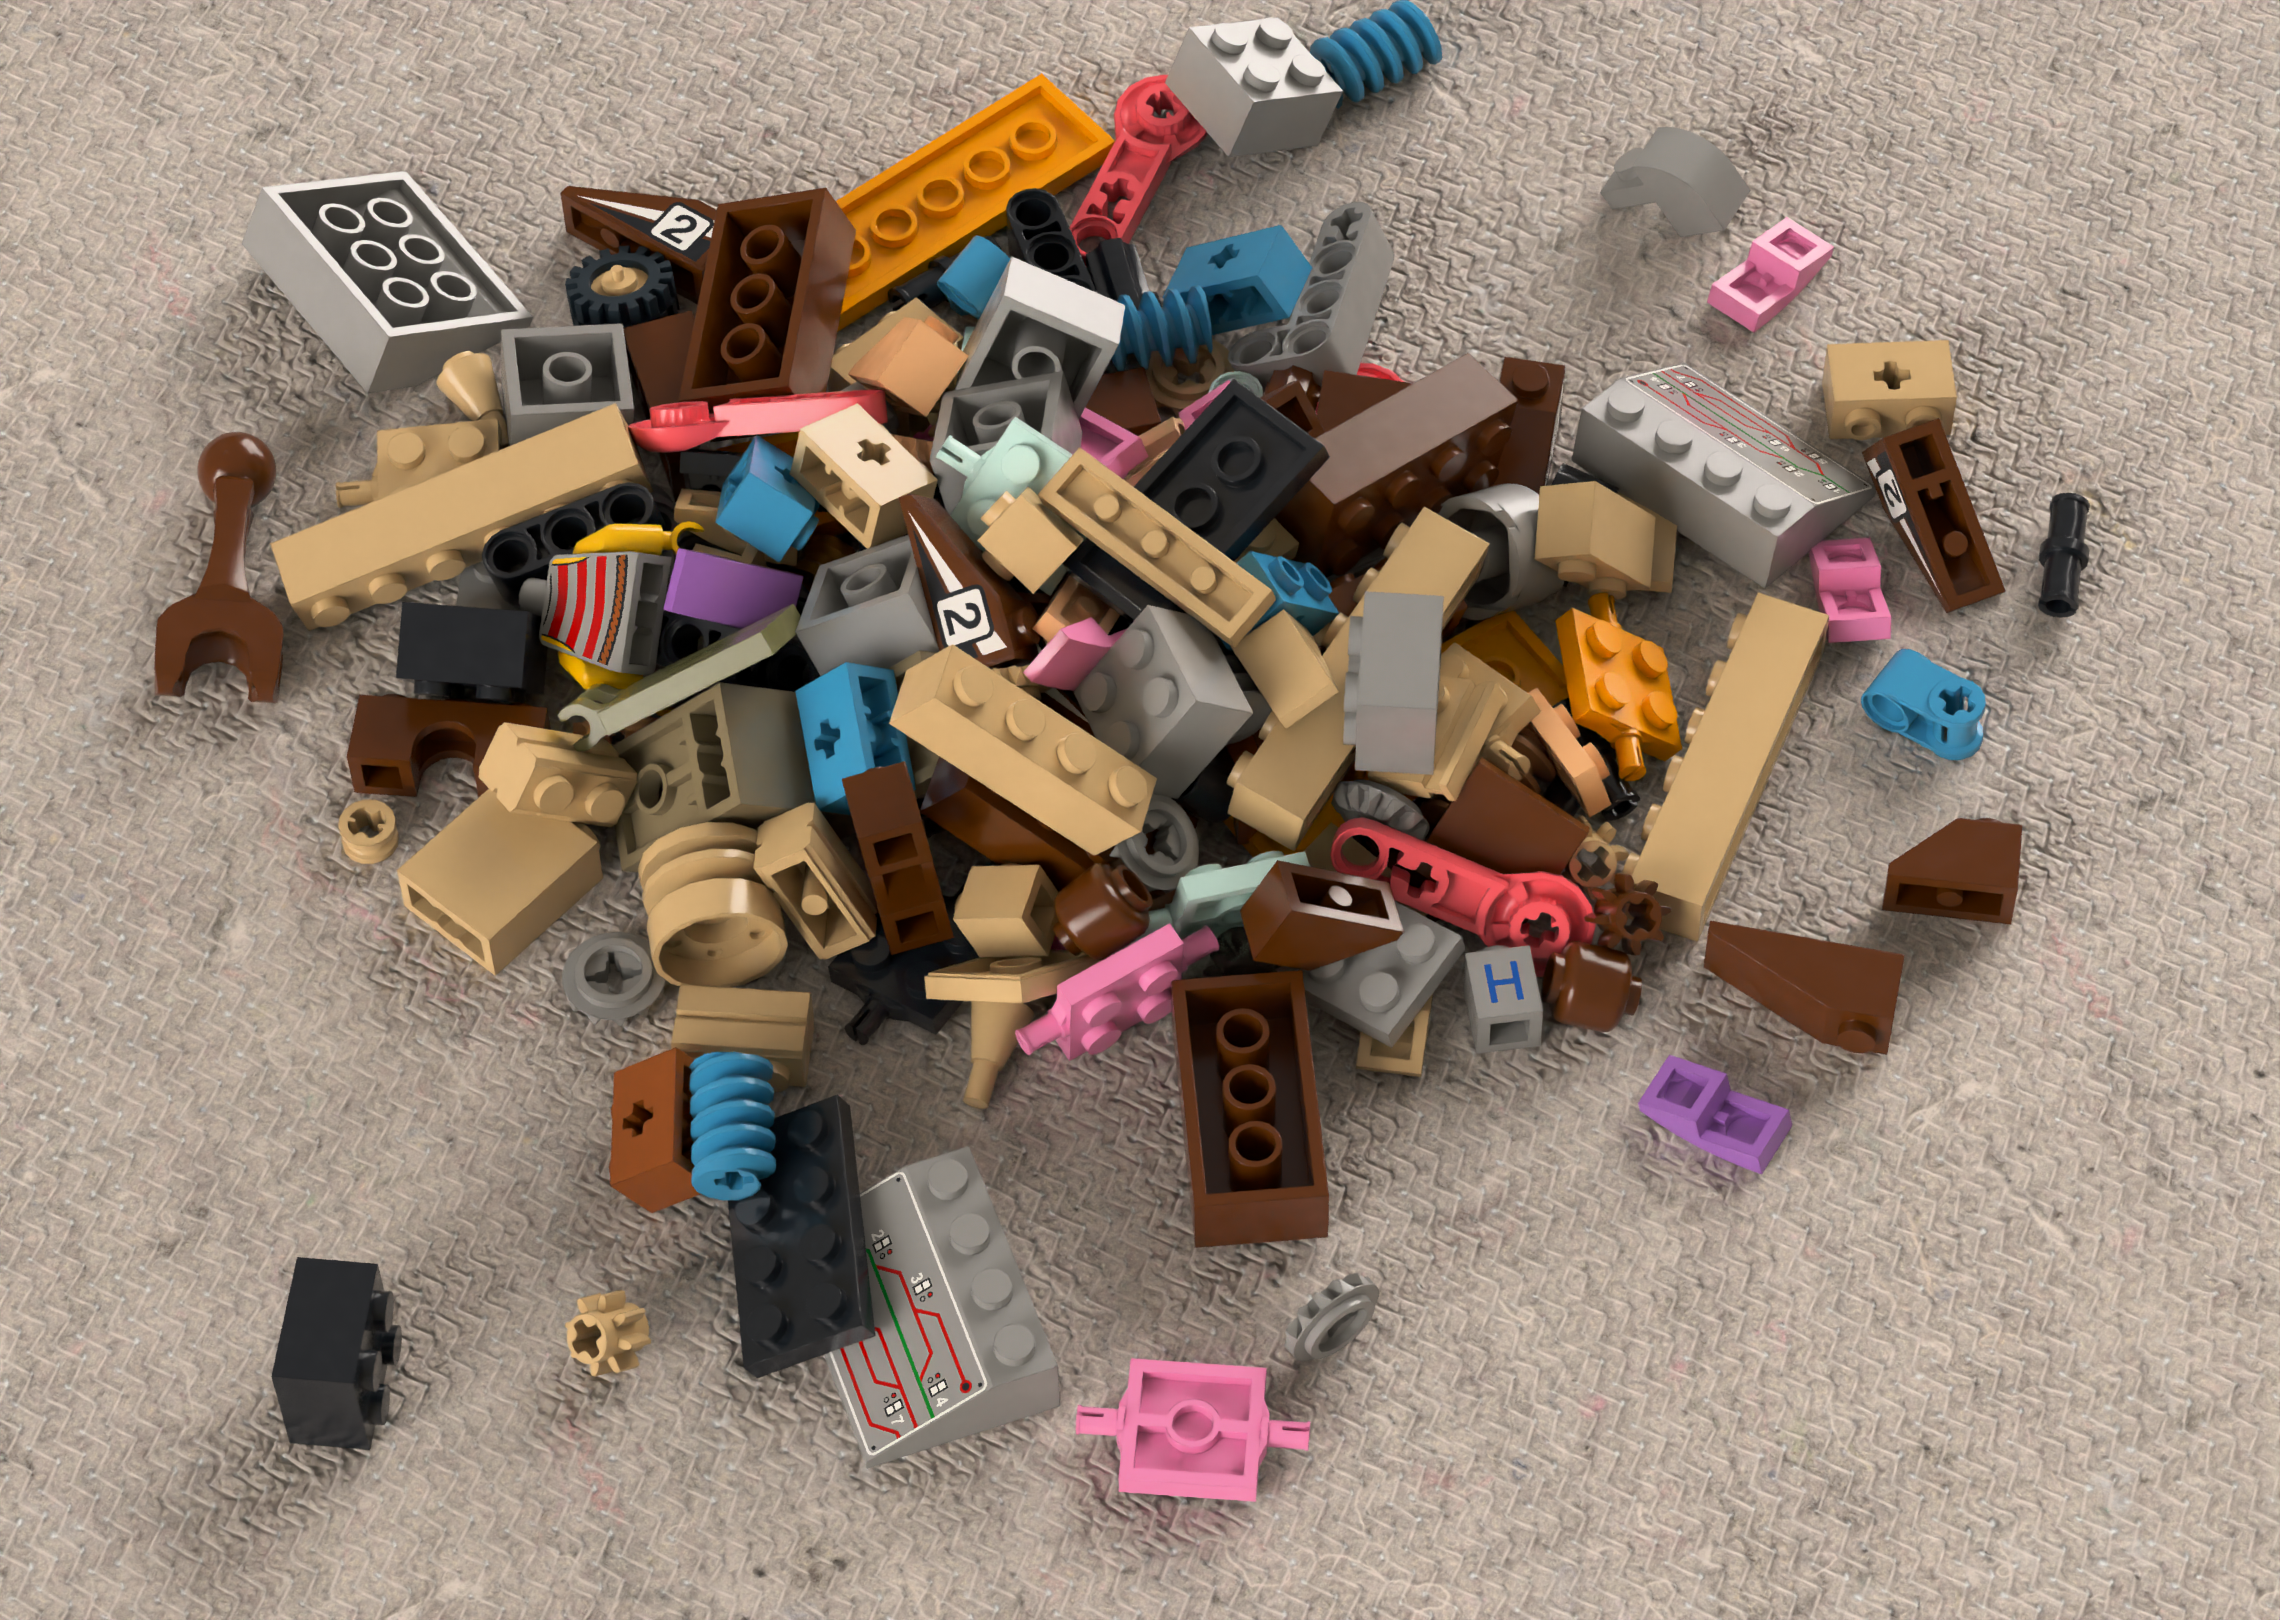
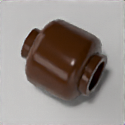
[1053,863,1153,961]
[1541,941,1642,1032]

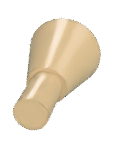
[436,351,509,449]
[963,1001,1034,1109]

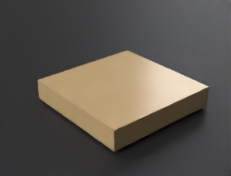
[924,949,1101,1004]

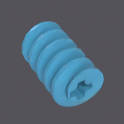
[1310,0,1443,109]
[1111,285,1213,372]
[689,1052,776,1201]

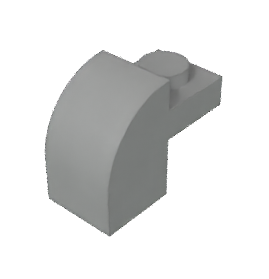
[1600,127,1751,237]

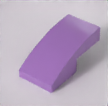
[663,548,804,628]
[1638,1055,1792,1174]

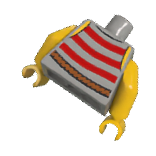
[519,521,704,716]

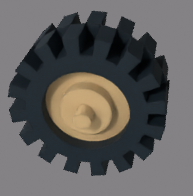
[565,246,680,328]

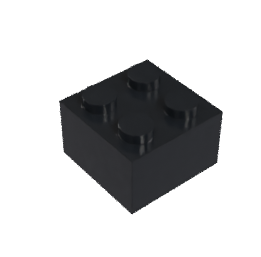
[396,602,548,704]
[271,1257,402,1450]

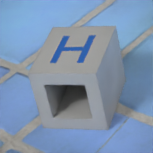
[1463,945,1543,1054]

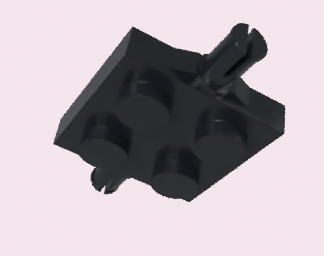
[828,882,980,1045]

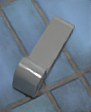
[1228,202,1394,402]

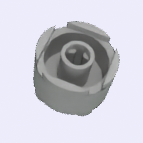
[1438,483,1564,620]

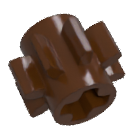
[1584,873,1671,956]

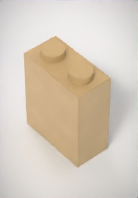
[397,789,603,976]

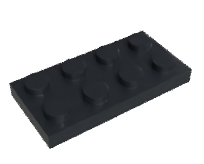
[1062,379,1330,623]
[728,1094,875,1378]

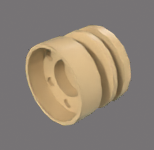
[638,822,788,987]

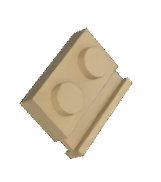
[1367,676,1506,801]

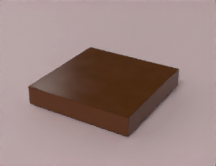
[1416,757,1590,924]

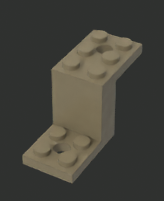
[613,650,939,873]

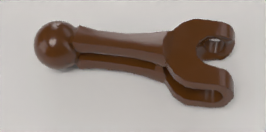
[154,432,283,704]

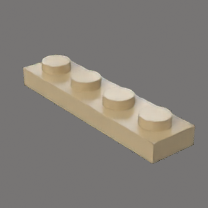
[1038,447,1276,648]

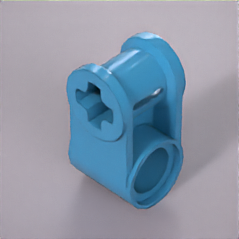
[937,235,1010,320]
[1861,649,1986,760]

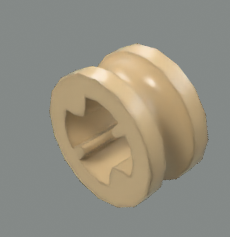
[338,799,399,864]

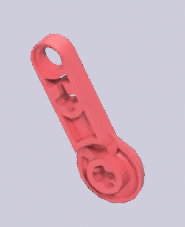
[1069,75,1208,266]
[628,389,888,453]
[1330,817,1596,977]

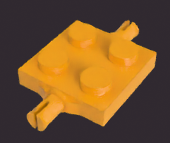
[1555,593,1682,781]

